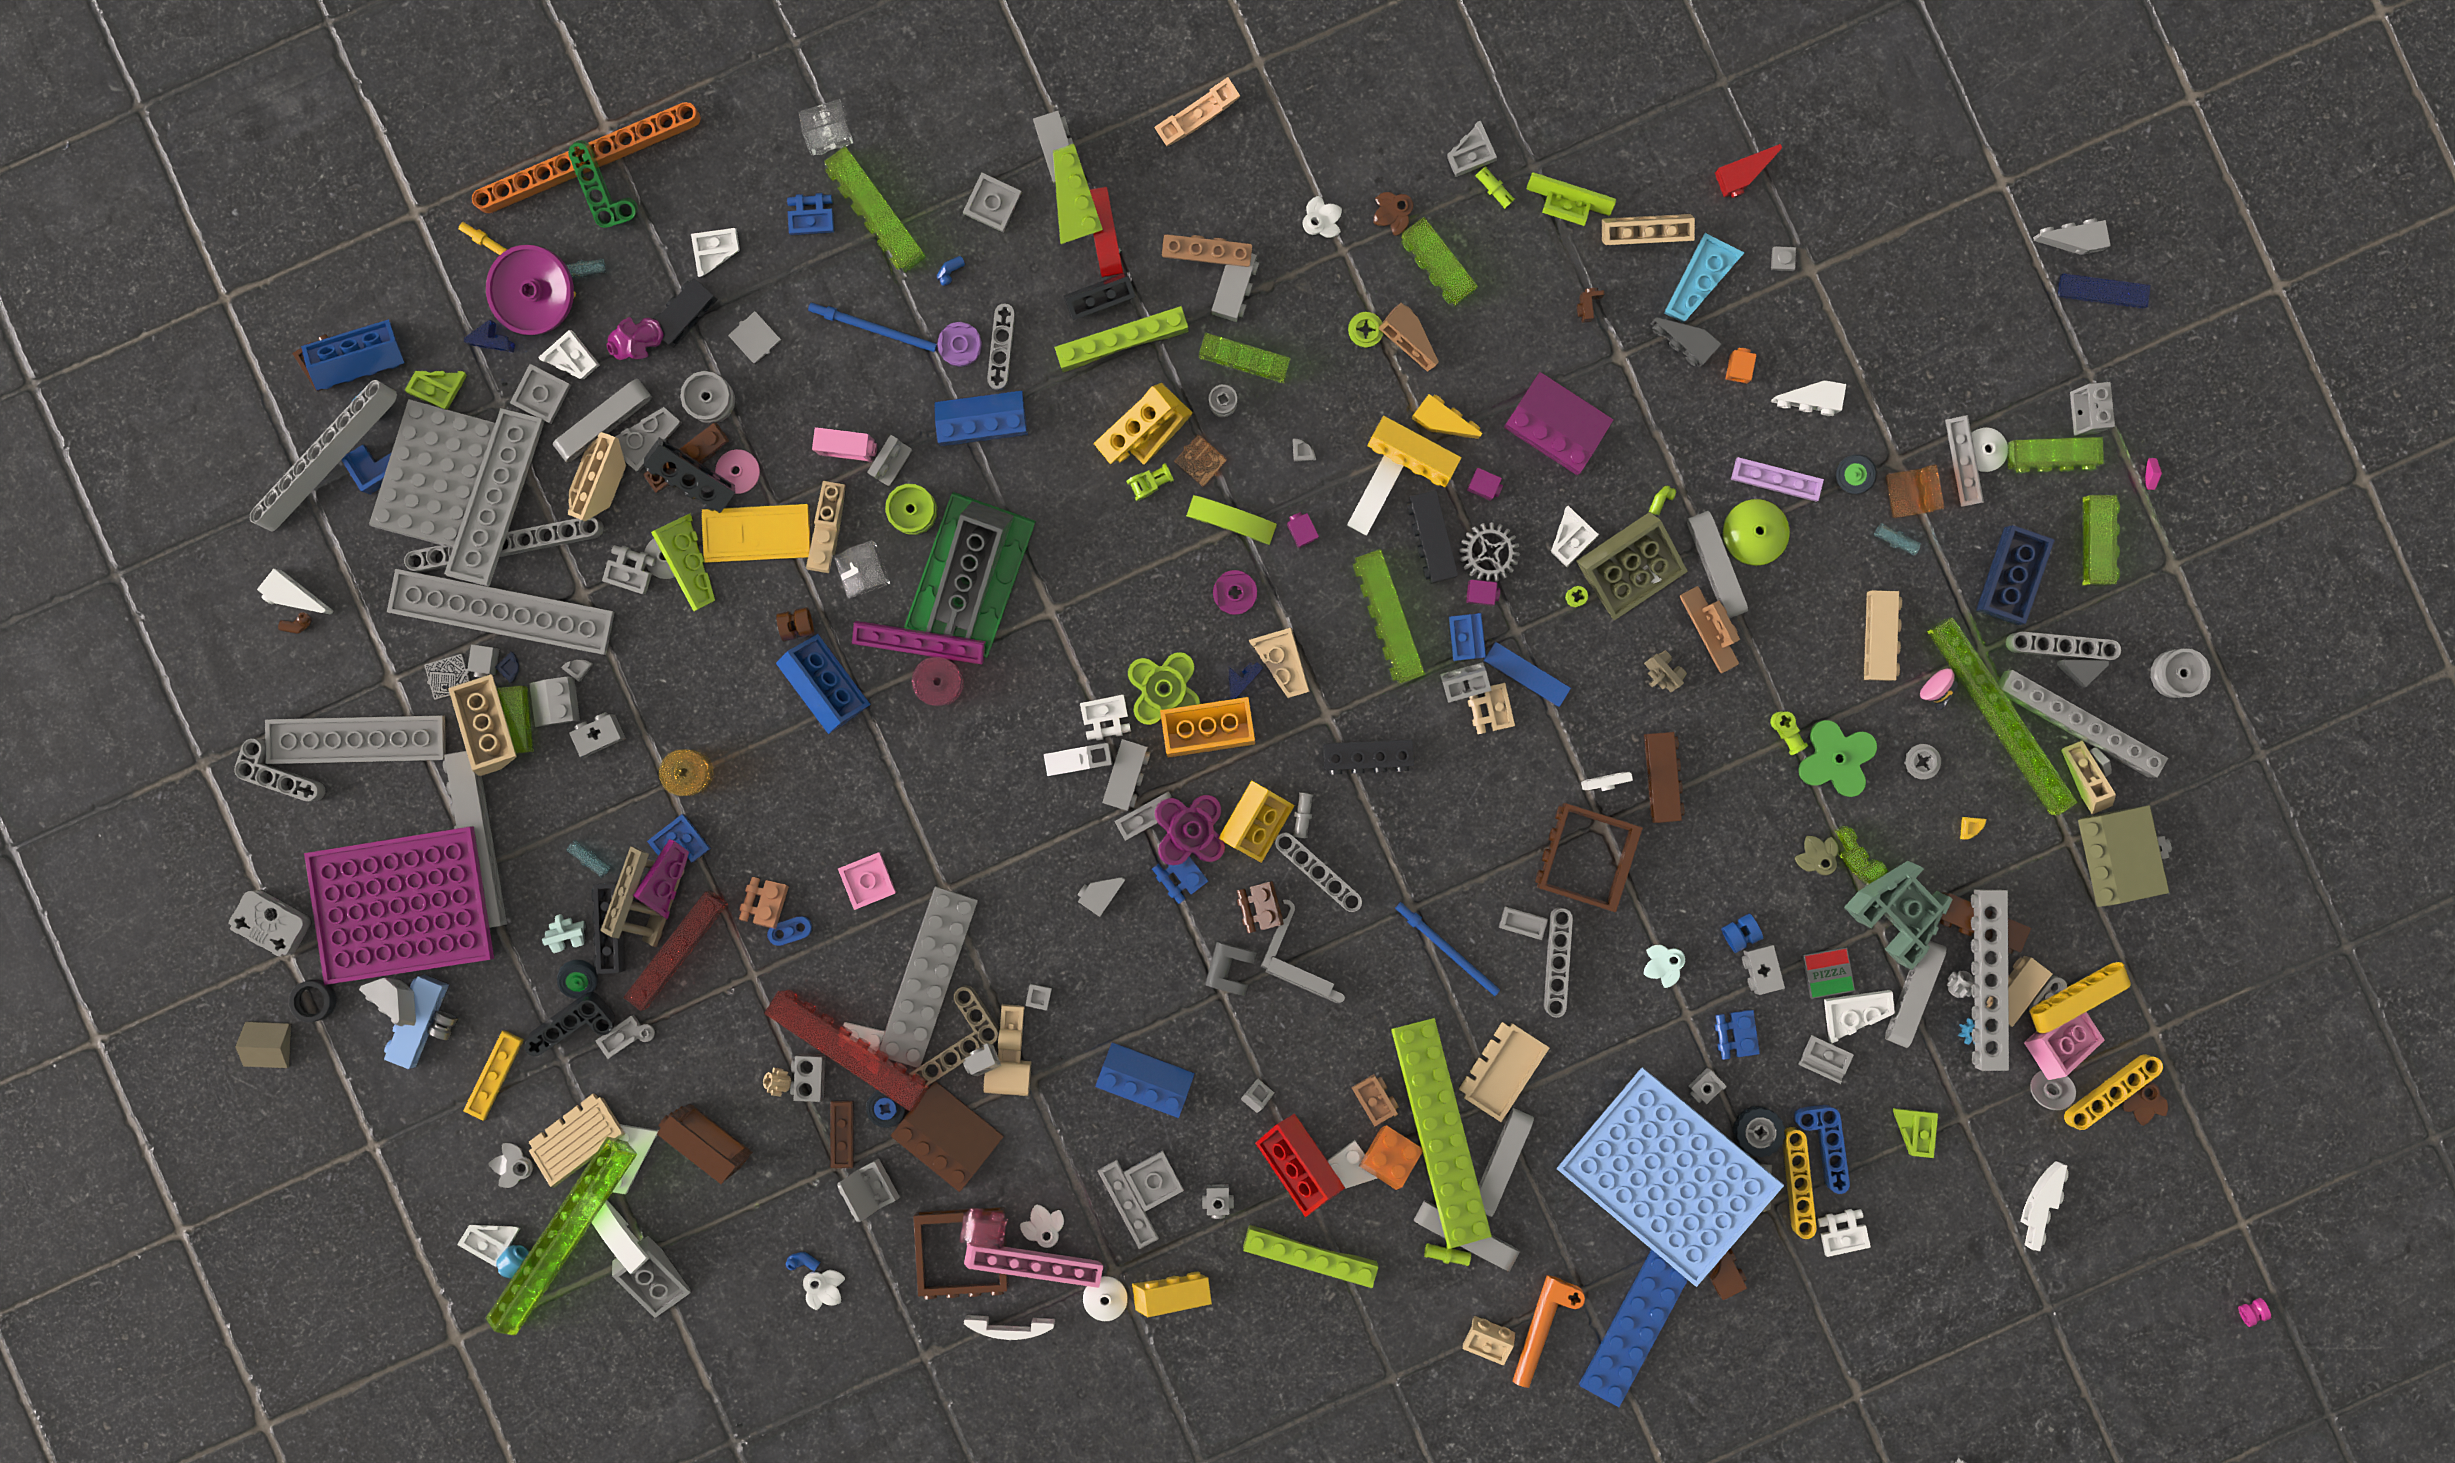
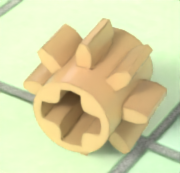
[763,1068,791,1097]

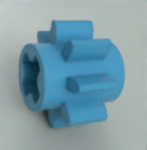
[1958,1018,1988,1045]

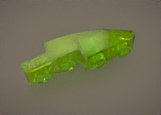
[1834,826,1888,886]

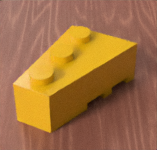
[1132,1272,1212,1317]

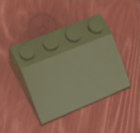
[1576,512,1688,620]
[2078,805,2169,907]

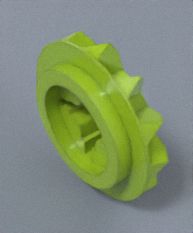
[1348,312,1383,348]

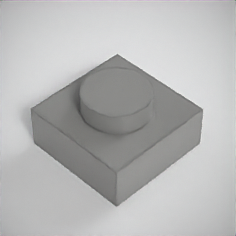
[1771,247,1796,271]
[1025,983,1052,1010]

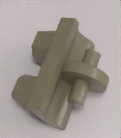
[1644,650,1687,693]

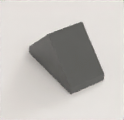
[2057,660,2109,688]

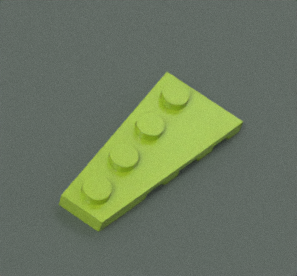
[1053,143,1103,244]

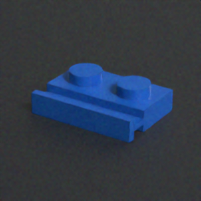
[1449,613,1486,661]

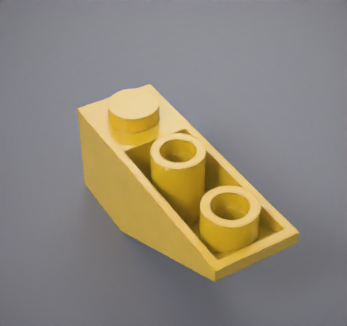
[1412,394,1482,439]

